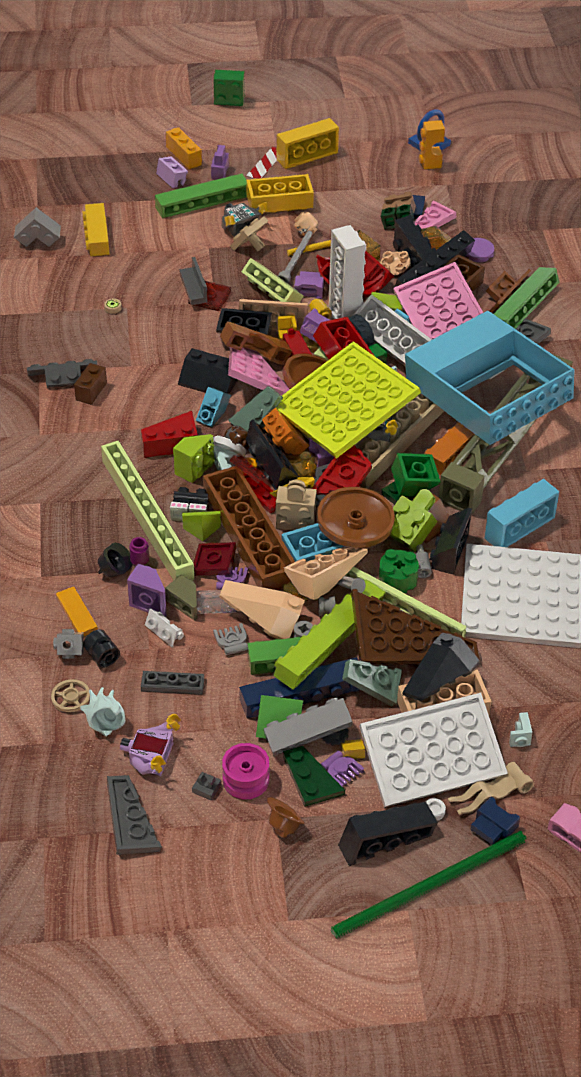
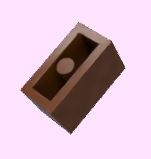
[74,363,107,405]

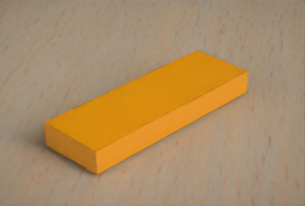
[56,586,98,636]

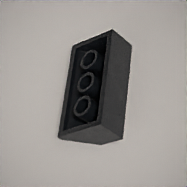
[246,419,300,490]

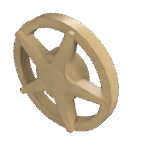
[51,679,90,712]

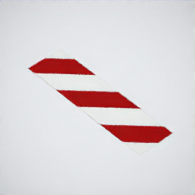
[246,147,277,179]

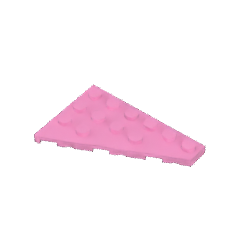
[228,347,290,396]

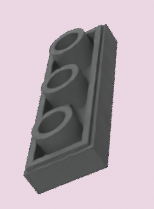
[141,671,205,695]

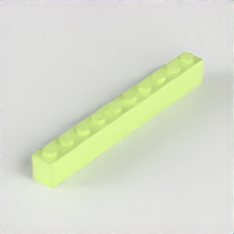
[101,441,194,581]

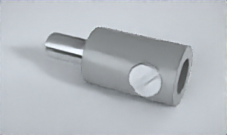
[416,545,432,578]

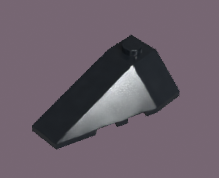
[402,633,480,701]

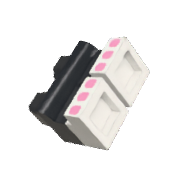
[170,487,208,521]

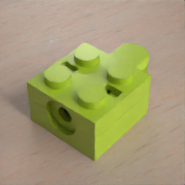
[389,489,437,552]

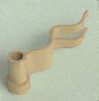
[448,762,534,815]

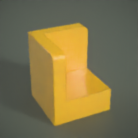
[278,315,297,340]

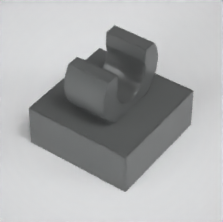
[192,772,221,800]

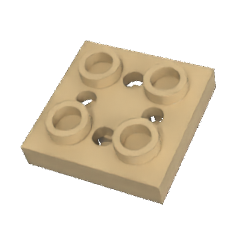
[230,216,268,252]

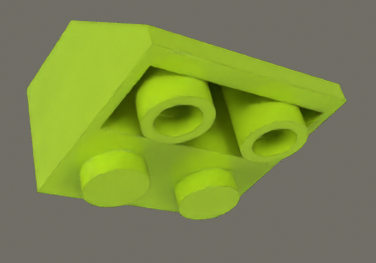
[173,434,215,483]

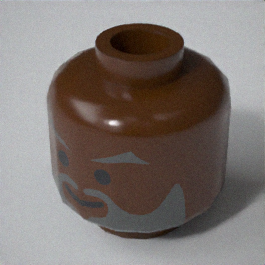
[224,425,249,449]

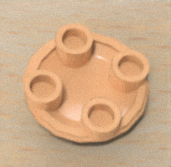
[380,251,411,275]

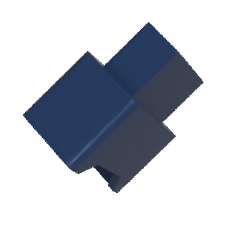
[470,797,520,845]

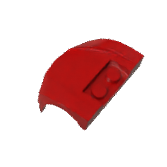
[316,251,395,298]

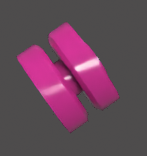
[222,743,269,799]

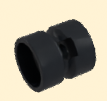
[83,629,120,668]

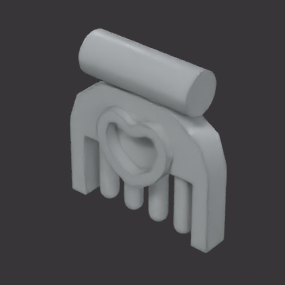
[213,623,248,655]

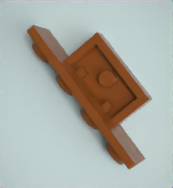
[486,269,532,313]

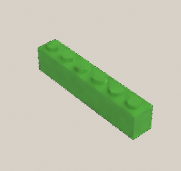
[155,174,247,218]
[494,267,560,329]

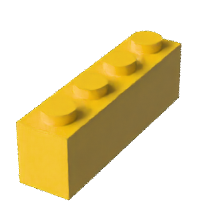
[82,203,110,256]

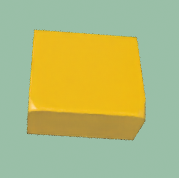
[341,739,365,759]

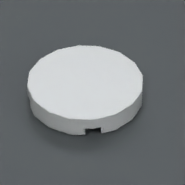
[213,436,247,458]

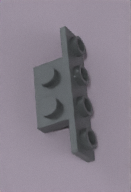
[27,359,97,388]

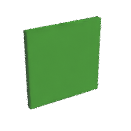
[256,695,303,738]

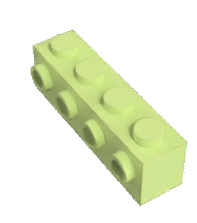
[242,258,304,303]

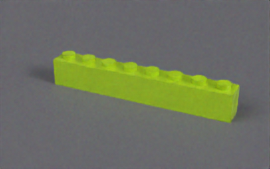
[274,579,386,690]

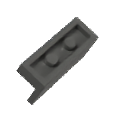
[179,257,207,305]

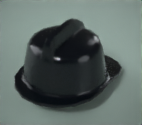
[98,542,133,578]

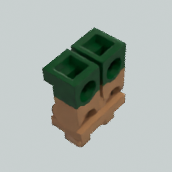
[380,191,416,230]

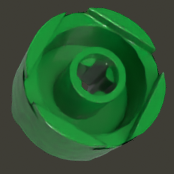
[378,549,419,594]

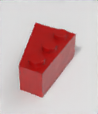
[141,411,198,458]

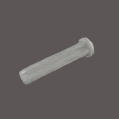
[337,576,366,593]

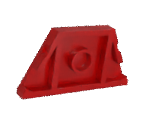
[312,445,372,495]

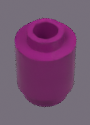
[129,537,150,565]

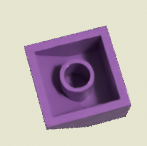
[127,564,167,617]

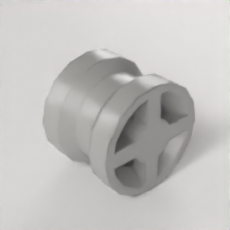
[318,596,335,617]
[294,621,313,638]

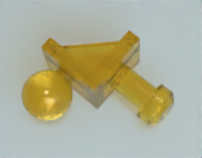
[293,452,317,479]

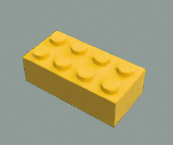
[276,118,339,169]
[246,174,314,213]

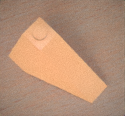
[284,547,368,599]

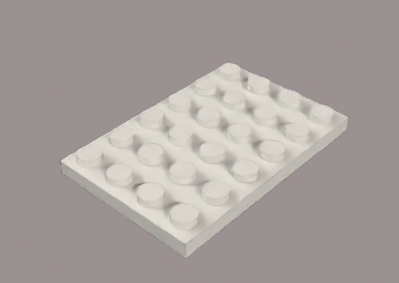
[359,693,508,808]

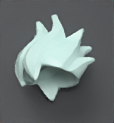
[80,687,125,736]

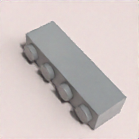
[264,698,353,756]

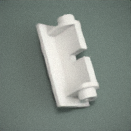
[145,609,184,647]

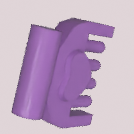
[216,567,248,590]
[321,750,364,788]

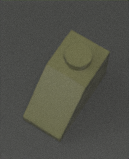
[165,575,197,621]

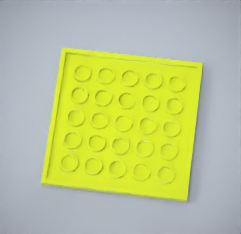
[276,342,421,458]

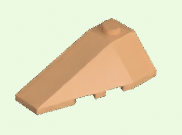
[219,580,304,639]

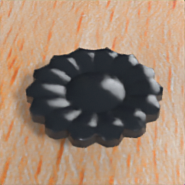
[321,728,349,746]

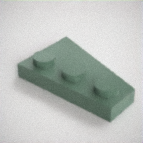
[229,386,283,431]
[342,659,402,706]

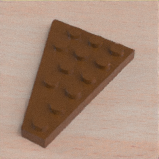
[351,589,480,664]

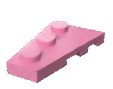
[414,200,456,236]

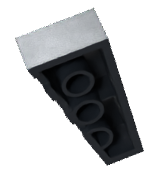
[393,215,436,267]
[338,802,438,866]

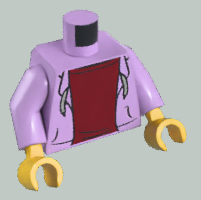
[120,714,181,776]

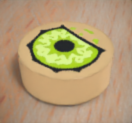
[104,298,122,314]

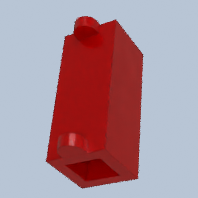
[282,328,312,358]

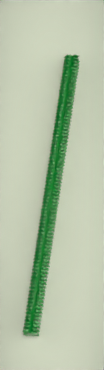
[330,831,527,939]

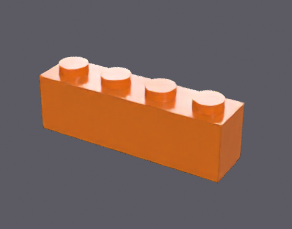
[425,421,475,475]

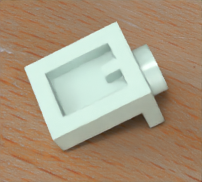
[509,712,532,747]

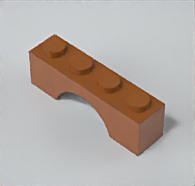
[220,321,292,365]

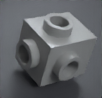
[53,629,84,658]

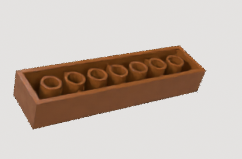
[203,465,295,590]

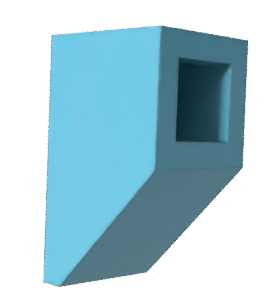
[196,387,231,427]

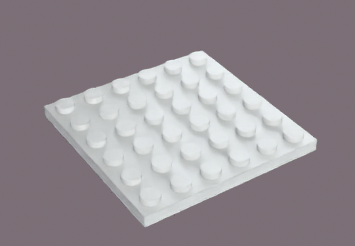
[461,544,581,648]

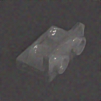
[196,590,237,614]

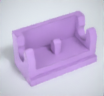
[156,156,188,188]

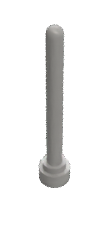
[278,231,312,284]

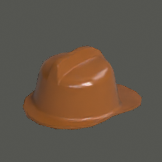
[267,797,305,838]

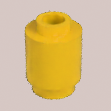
[309,299,332,319]

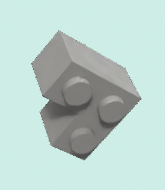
[14,207,61,247]

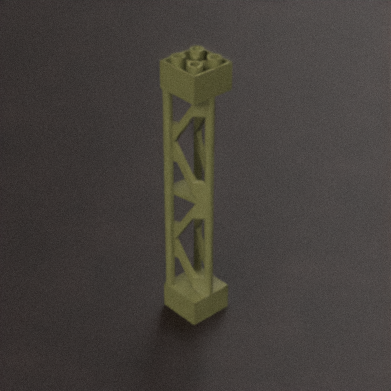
[438,353,573,514]

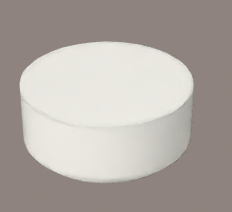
[426,798,446,821]

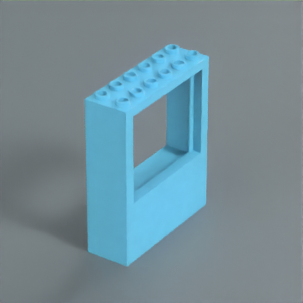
[405,311,575,445]

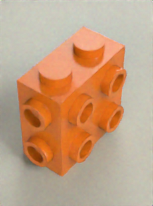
[262,408,310,455]

